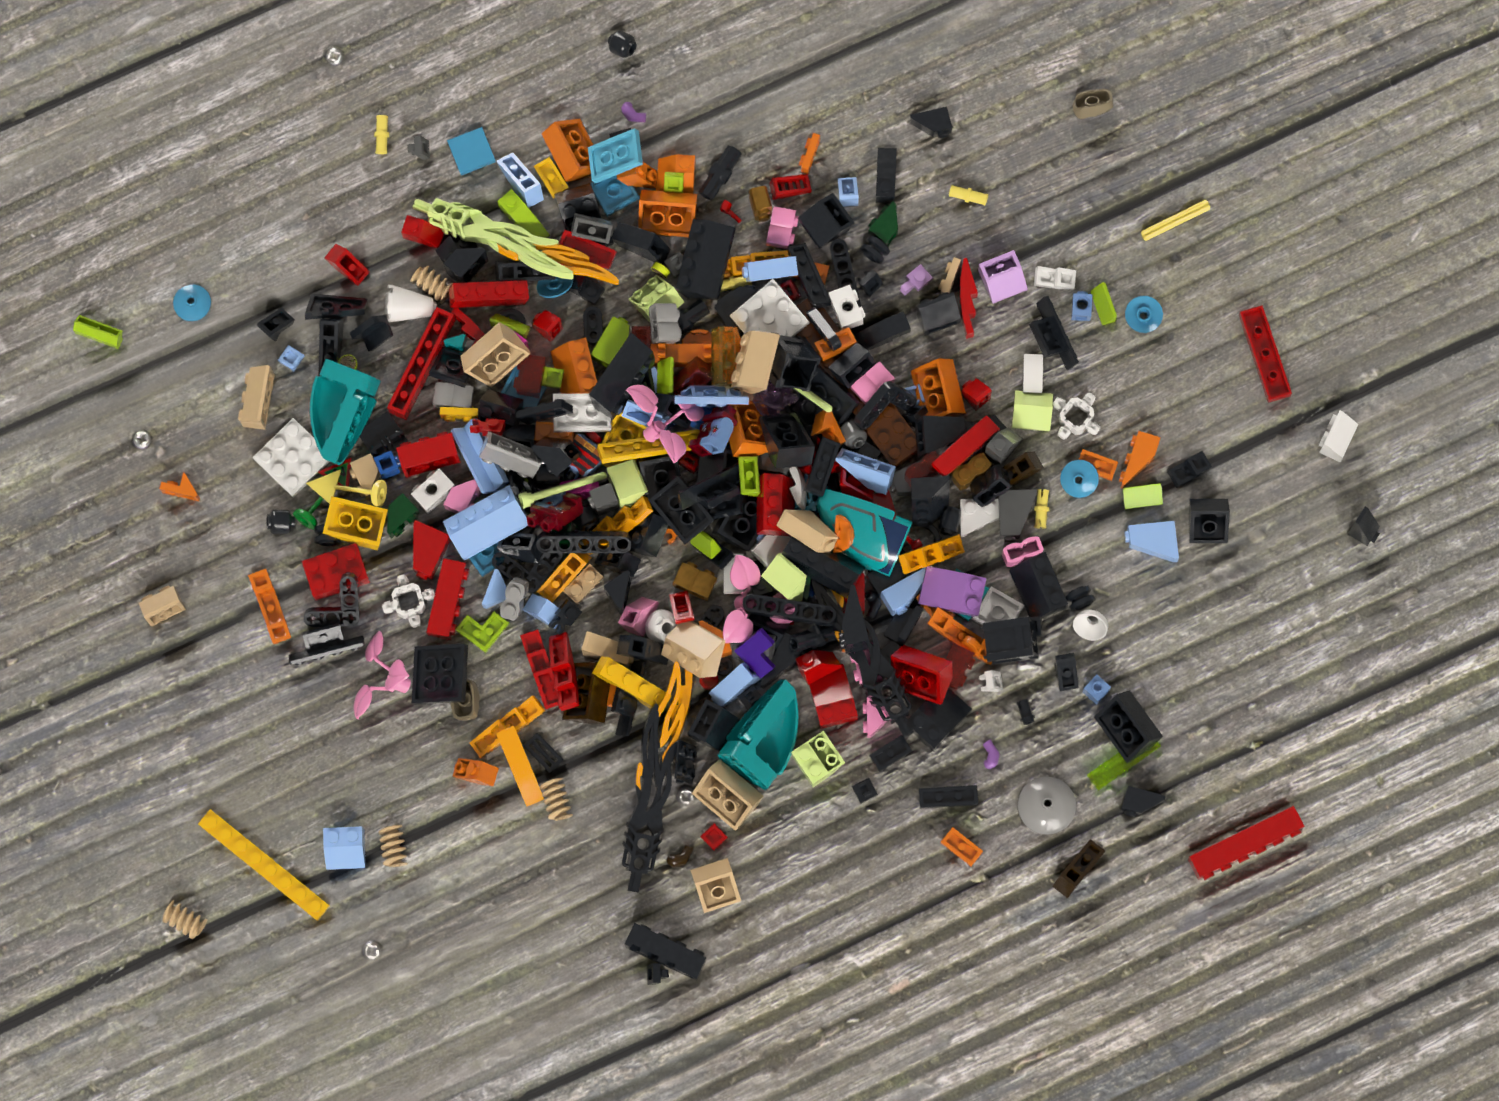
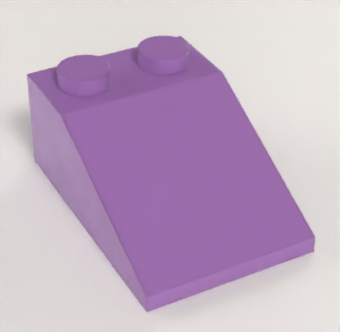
[918,566,987,617]

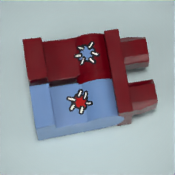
[688,405,738,457]
[526,492,583,532]

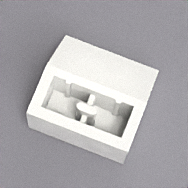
[1319,410,1358,462]

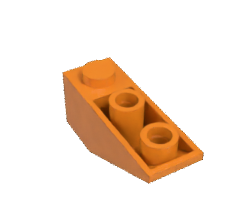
[1119,431,1161,489]

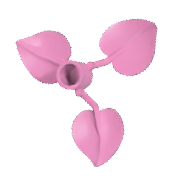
[625,385,704,463]
[723,555,795,643]
[354,631,411,720]

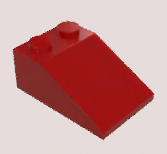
[809,664,858,729]

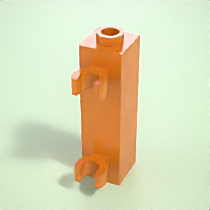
[651,343,723,367]

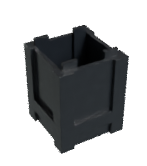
[769,332,821,392]
[980,617,1039,665]

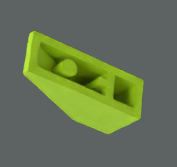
[497,189,550,238]

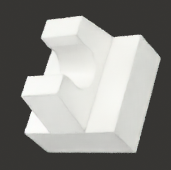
[979,670,1003,692]

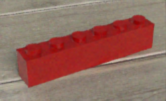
[387,307,456,421]
[1188,806,1305,881]

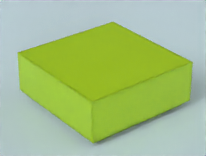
[664,172,684,193]
[542,366,564,389]

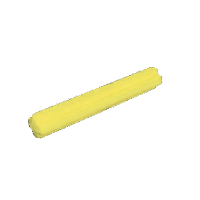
[1141,200,1210,241]

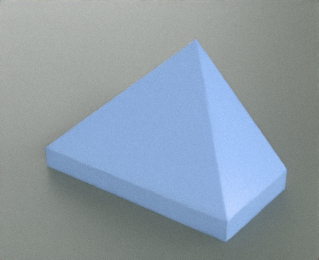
[622,399,663,427]
[482,569,506,609]

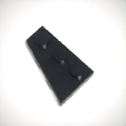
[305,293,368,320]

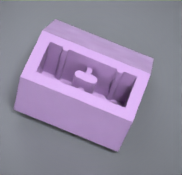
[978,250,1028,304]

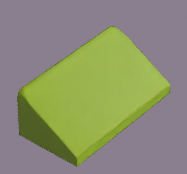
[1091,282,1117,325]
[489,314,530,339]
[657,357,674,395]
[738,456,760,497]
[1122,483,1163,509]
[690,531,721,559]

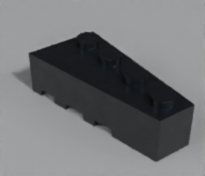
[625,923,707,981]

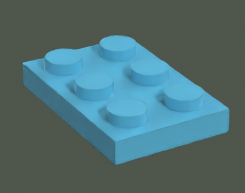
[588,128,643,183]

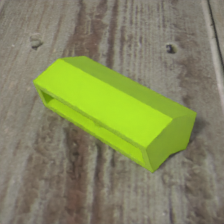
[73,315,123,349]

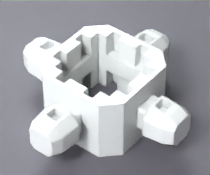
[1053,393,1101,440]
[382,574,435,628]

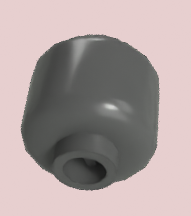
[840,420,867,449]

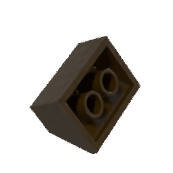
[562,662,610,724]

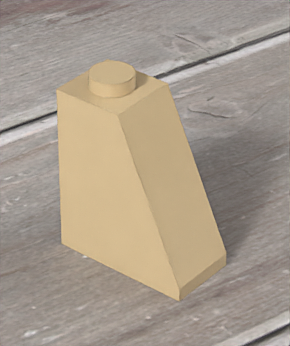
[777,509,838,553]
[581,631,635,668]

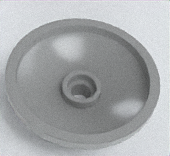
[1018,776,1076,835]

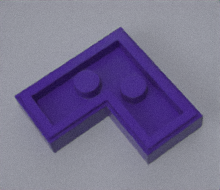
[734,628,775,679]

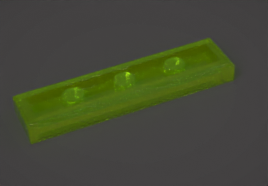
[1087,742,1161,791]

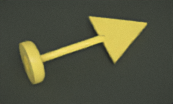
[306,470,387,507]

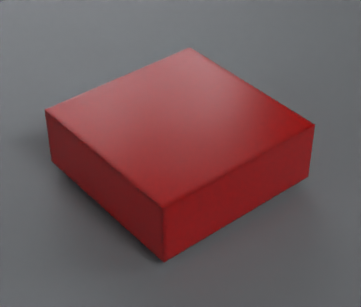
[700,823,728,851]

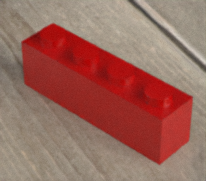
[449,280,529,308]
[426,558,470,640]

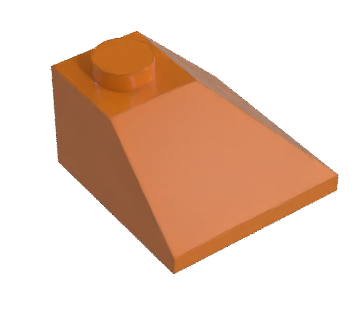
[656,154,696,194]

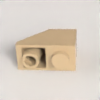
[349,453,380,501]

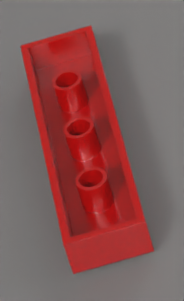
[1239,305,1292,403]

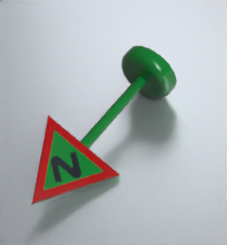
[293,457,352,530]

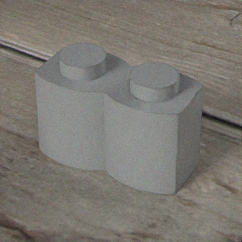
[649,303,682,344]
[433,380,474,409]
[500,577,529,621]

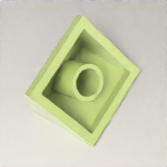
[1012,390,1053,431]
[607,459,648,510]
[761,553,807,602]

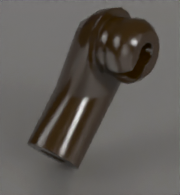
[666,845,694,868]

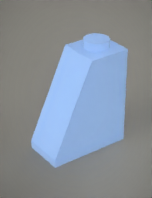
[742,256,798,282]
[1124,521,1179,562]
[709,662,763,707]

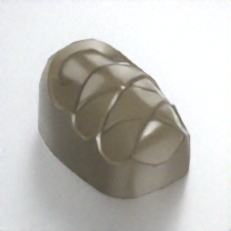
[1073,89,1113,119]
[451,679,480,721]

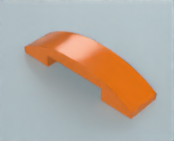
[248,568,291,645]
[927,607,992,665]

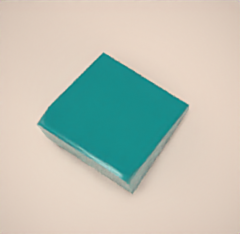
[444,334,467,352]

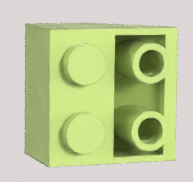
[629,275,684,322]
[791,731,845,787]

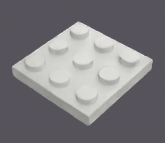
[730,279,810,337]
[252,418,330,498]

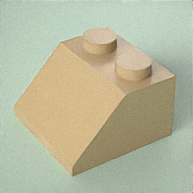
[139,586,186,627]
[690,858,741,913]

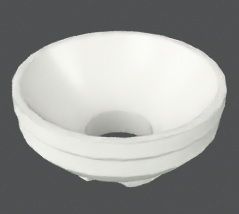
[645,609,677,644]
[1073,610,1108,641]

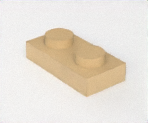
[938,257,961,294]
[563,564,604,605]

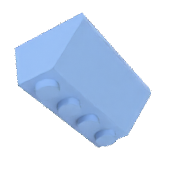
[443,485,528,561]

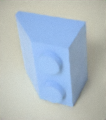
[323,826,365,870]

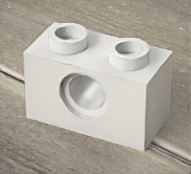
[828,285,865,330]
[411,469,455,514]

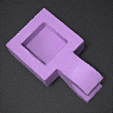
[900,264,933,296]

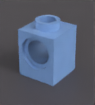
[1071,291,1092,321]
[1083,674,1111,705]

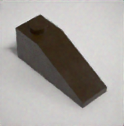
[1003,451,1044,488]
[1052,839,1105,899]

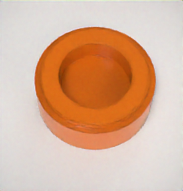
[962,636,981,653]

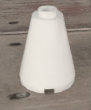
[385,284,437,323]

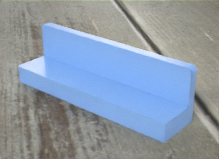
[451,418,509,494]

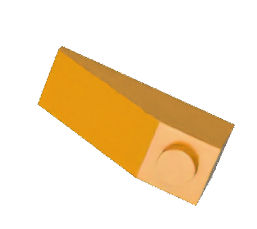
[537,553,592,603]

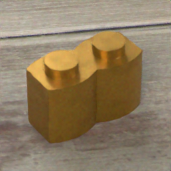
[749,186,772,222]
[952,453,991,491]
[673,562,717,601]

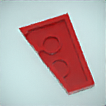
[559,230,617,269]

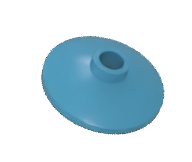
[536,277,573,298]
[173,284,211,321]
[1125,296,1163,333]
[1060,460,1099,498]

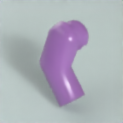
[621,102,646,122]
[983,739,1000,769]

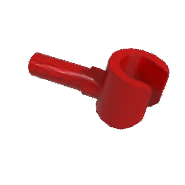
[720,200,742,223]
[905,535,923,550]

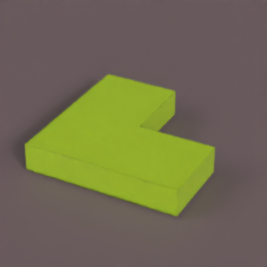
[456,611,510,653]

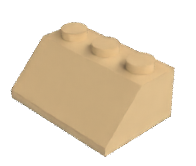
[460,322,530,387]
[731,331,780,394]
[238,365,275,430]
[661,621,725,678]
[692,759,764,831]

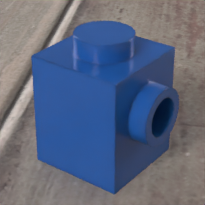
[374,451,401,480]

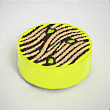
[651,262,670,278]
[338,354,358,370]

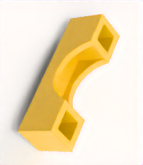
[592,656,672,713]

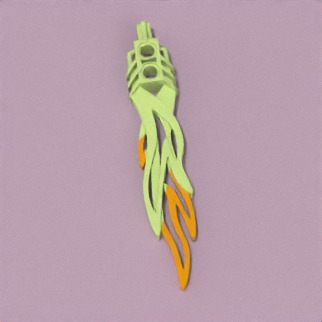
[413,198,619,285]

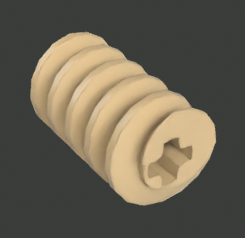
[411,265,453,304]
[540,778,573,821]
[379,825,408,867]
[163,900,207,939]

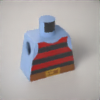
[566,434,602,480]

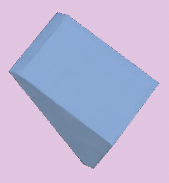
[838,177,859,207]
[523,593,559,629]

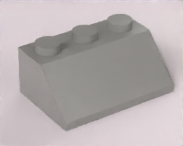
[479,431,541,478]

